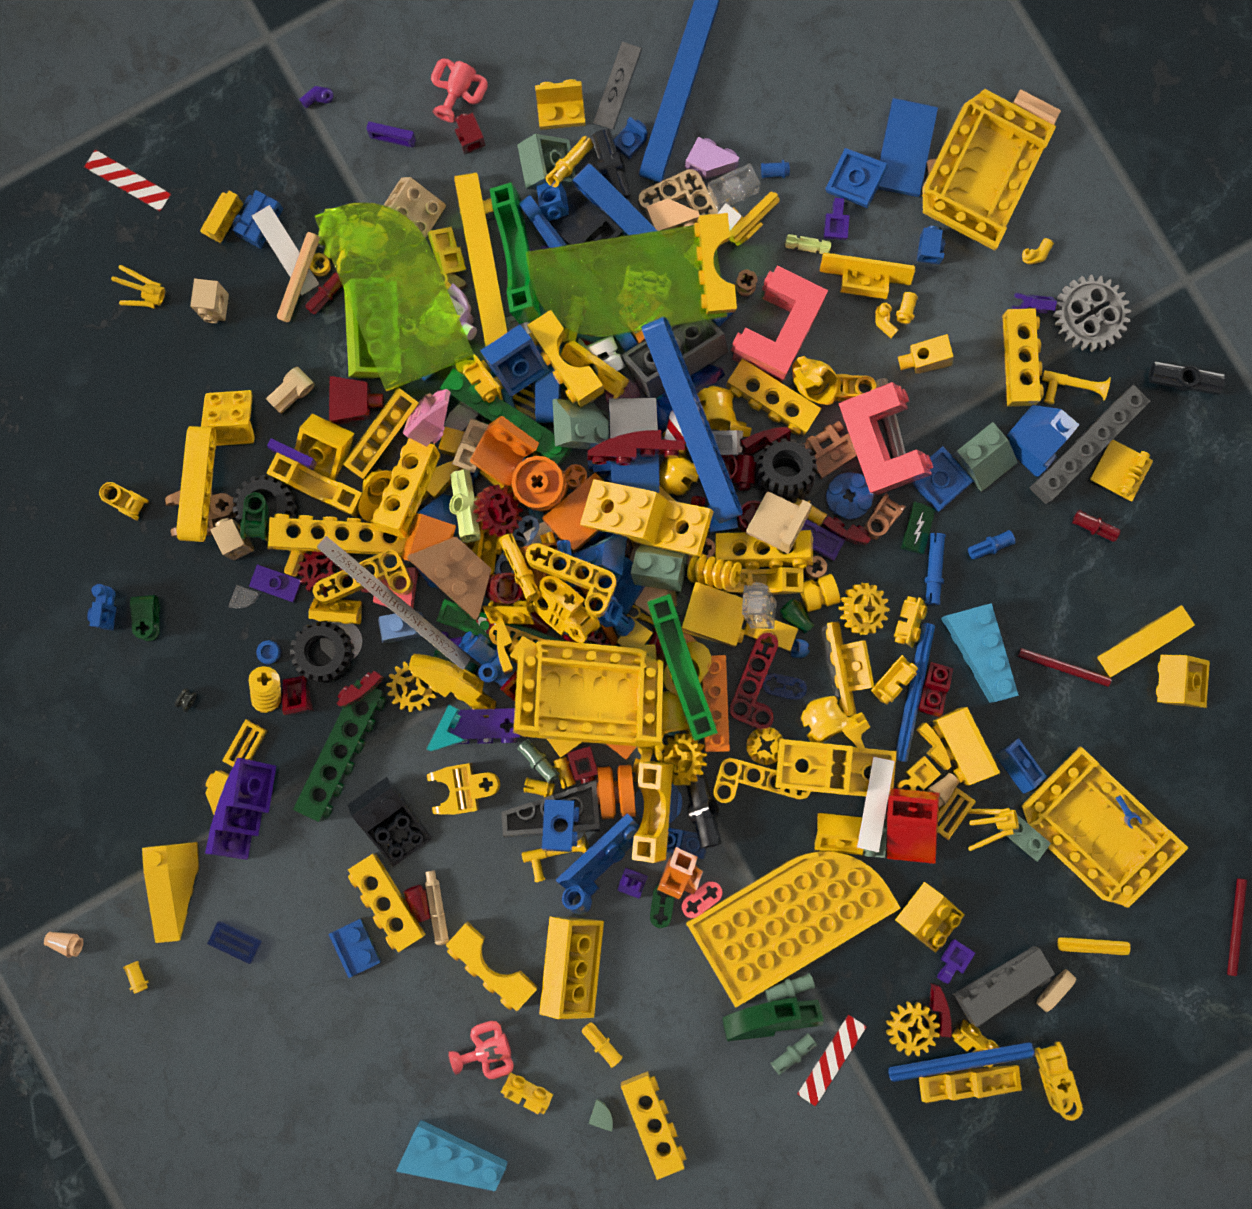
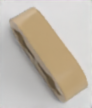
[1036,969,1076,1012]

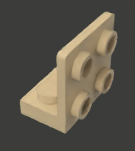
[377,177,446,243]
[746,492,812,554]

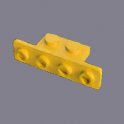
[820,253,915,299]
[826,622,874,716]

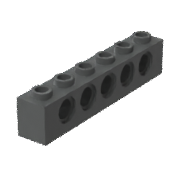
[1029,385,1150,504]

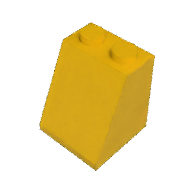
[682,582,752,648]

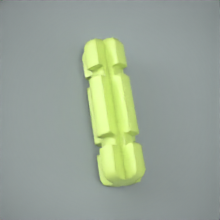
[785,234,831,254]

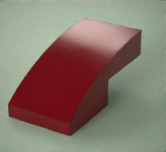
[741,427,791,456]
[929,983,952,1037]

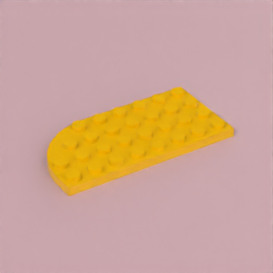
[686,851,900,1008]

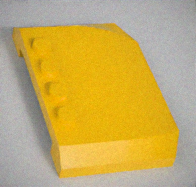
[923,89,1056,250]
[513,640,663,747]
[1021,746,1188,908]

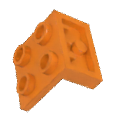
[470,416,539,487]

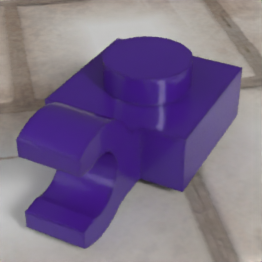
[823,198,850,240]
[1012,293,1057,313]
[937,939,975,984]

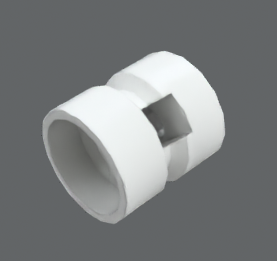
[585,336,625,375]

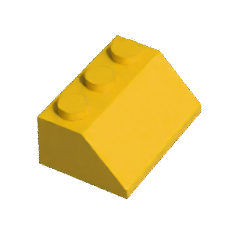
[932,707,1000,785]

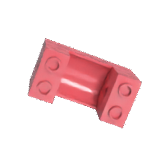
[731,265,828,383]
[839,382,933,495]

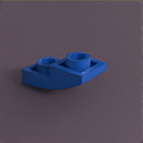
[667,827,706,859]

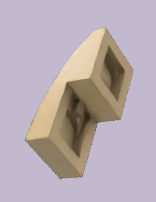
[452,418,488,473]

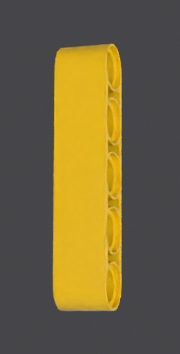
[177,426,216,542]

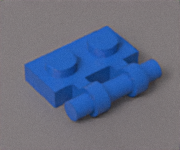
[87,584,116,631]

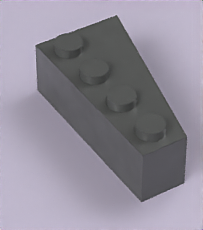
[502,781,600,839]
[952,946,1055,1027]

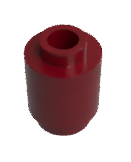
[732,455,757,491]

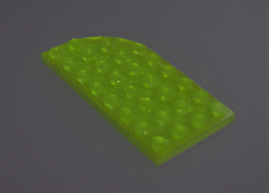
[315,202,474,391]
[526,225,727,337]

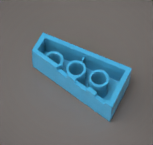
[941,603,1018,703]
[396,1120,508,1191]

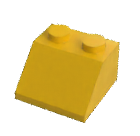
[295,413,354,481]
[1156,655,1210,708]

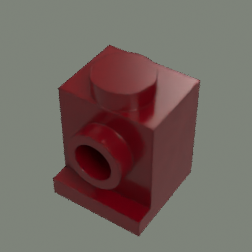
[454,113,485,155]
[567,746,598,784]

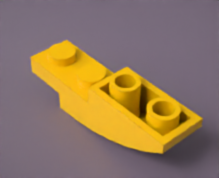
[408,654,496,718]

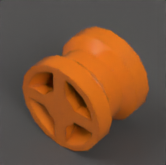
[564,464,588,490]

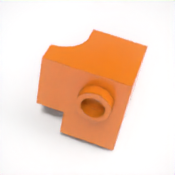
[657,847,703,899]

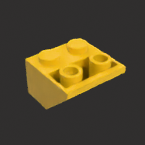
[895,882,964,953]

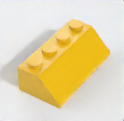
[539,916,604,1019]

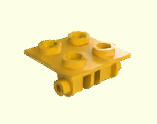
[1090,440,1153,502]

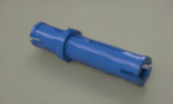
[925,533,946,605]

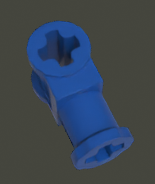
[593,596,635,637]

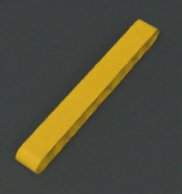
[454,172,507,371]

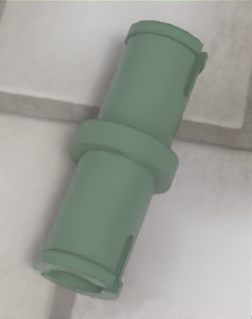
[517,739,560,784]
[764,973,815,1002]
[770,1033,818,1076]

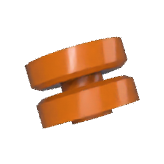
[511,456,568,512]
[597,765,636,820]

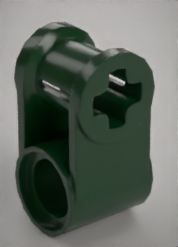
[240,492,269,541]
[130,595,160,641]

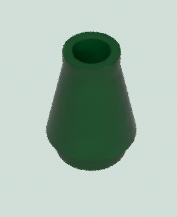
[780,598,814,634]

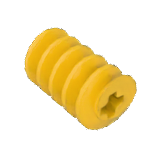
[687,554,742,591]
[249,666,281,713]

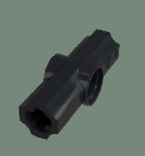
[591,129,632,199]
[1148,362,1225,395]
[686,773,722,849]

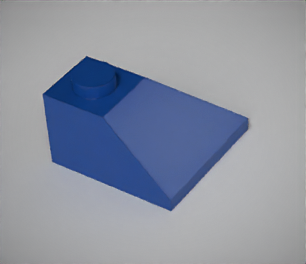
[1007,405,1079,466]

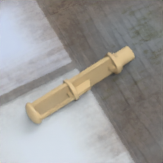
[425,870,449,945]

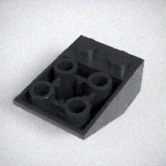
[549,190,623,270]
[348,777,432,867]

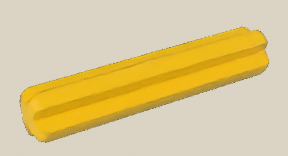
[729,192,780,243]
[1057,937,1130,955]

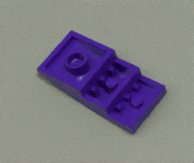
[205,758,276,860]

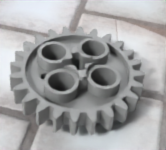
[1053,275,1131,352]

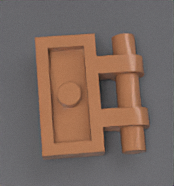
[804,421,857,479]

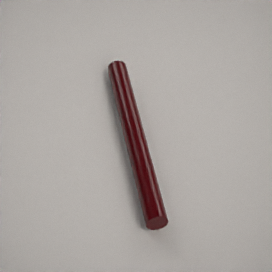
[1018,648,1111,687]
[1227,878,1247,976]

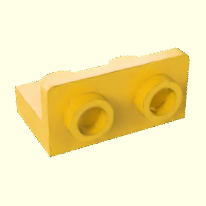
[200,191,243,243]
[309,598,362,624]

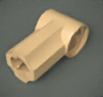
[266,367,315,414]

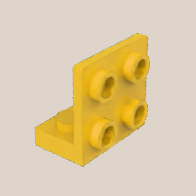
[535,79,585,130]
[201,390,255,446]

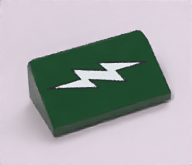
[901,502,935,555]

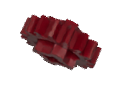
[473,484,523,537]
[298,551,350,597]

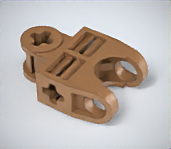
[165,489,237,537]

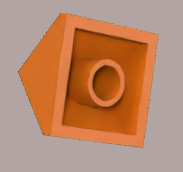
[401,513,456,562]

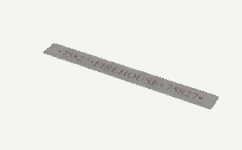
[317,536,471,670]

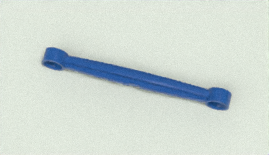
[518,195,638,352]

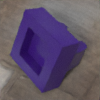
[617,867,648,899]

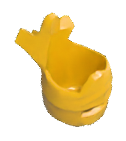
[792,356,838,405]
[697,386,752,437]
[659,431,699,496]
[638,691,691,762]
[801,696,870,752]

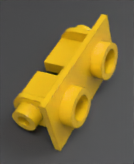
[463,354,503,403]
[894,596,927,648]
[483,600,535,625]
[871,655,918,704]
[952,1019,999,1068]
[500,1073,553,1115]

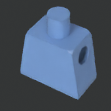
[378,611,424,644]

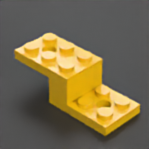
[580,479,714,557]
[775,739,897,798]

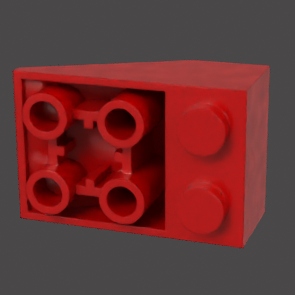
[887,788,940,864]

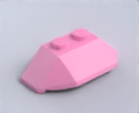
[403,389,451,447]

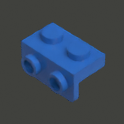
[601,557,646,615]

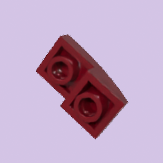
[821,516,871,546]
[918,662,954,717]
[336,671,385,707]

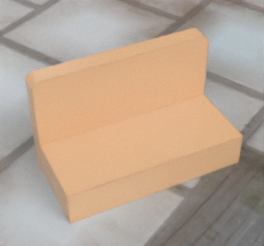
[1013,89,1061,125]

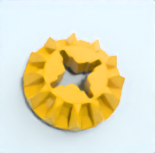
[746,727,783,765]

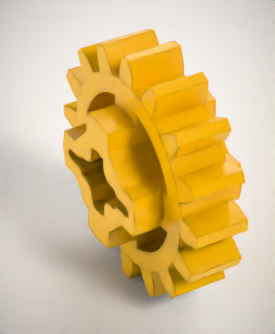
[839,583,890,635]
[386,662,437,712]
[661,733,707,786]
[886,1001,940,1056]

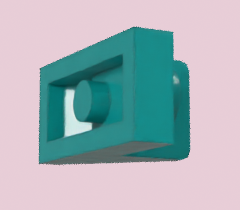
[427,705,466,751]

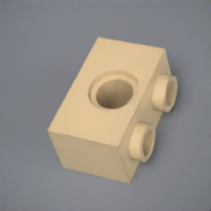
[191,279,229,323]
[210,518,255,561]

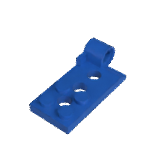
[556,813,640,915]

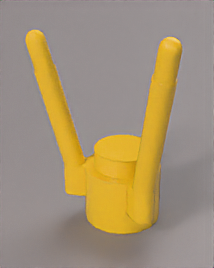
[111,265,165,308]
[968,808,1019,851]

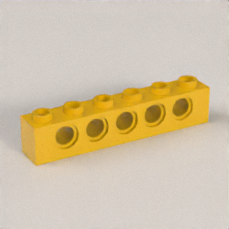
[268,514,411,556]

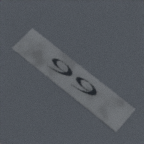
[593,42,641,129]

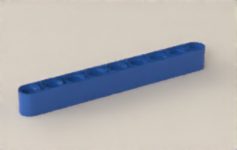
[639,0,720,182]
[572,164,734,328]
[642,316,743,523]

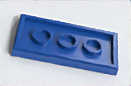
[878,98,938,197]

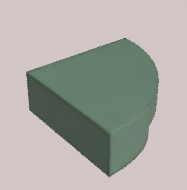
[589,1099,613,1132]

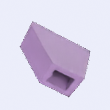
[685,137,740,179]

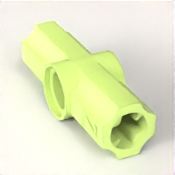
[450,469,481,543]

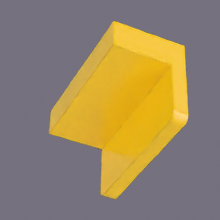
[815,813,863,855]

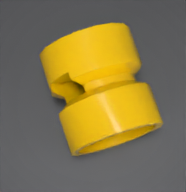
[801,574,840,612]

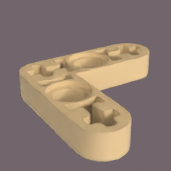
[639,169,718,215]

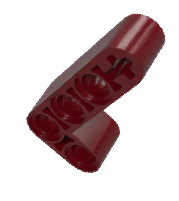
[730,630,778,729]

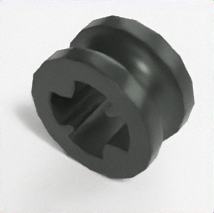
[175,688,197,712]

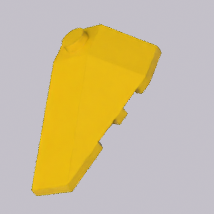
[142,842,199,943]

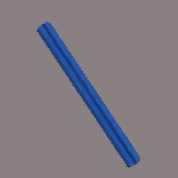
[896,623,935,762]
[889,1043,1034,1082]

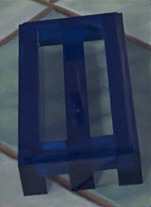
[207,921,262,964]

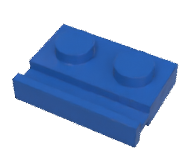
[329,918,382,978]

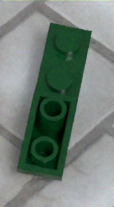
[722,997,824,1042]

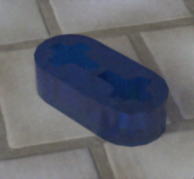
[762,673,807,700]

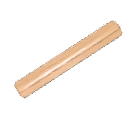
[277,232,320,322]

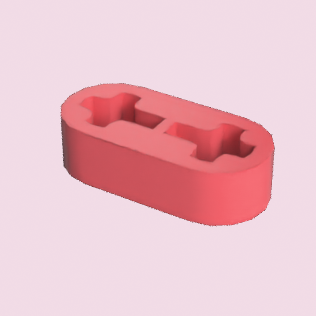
[681,881,722,918]

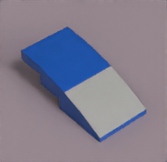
[609,398,659,493]

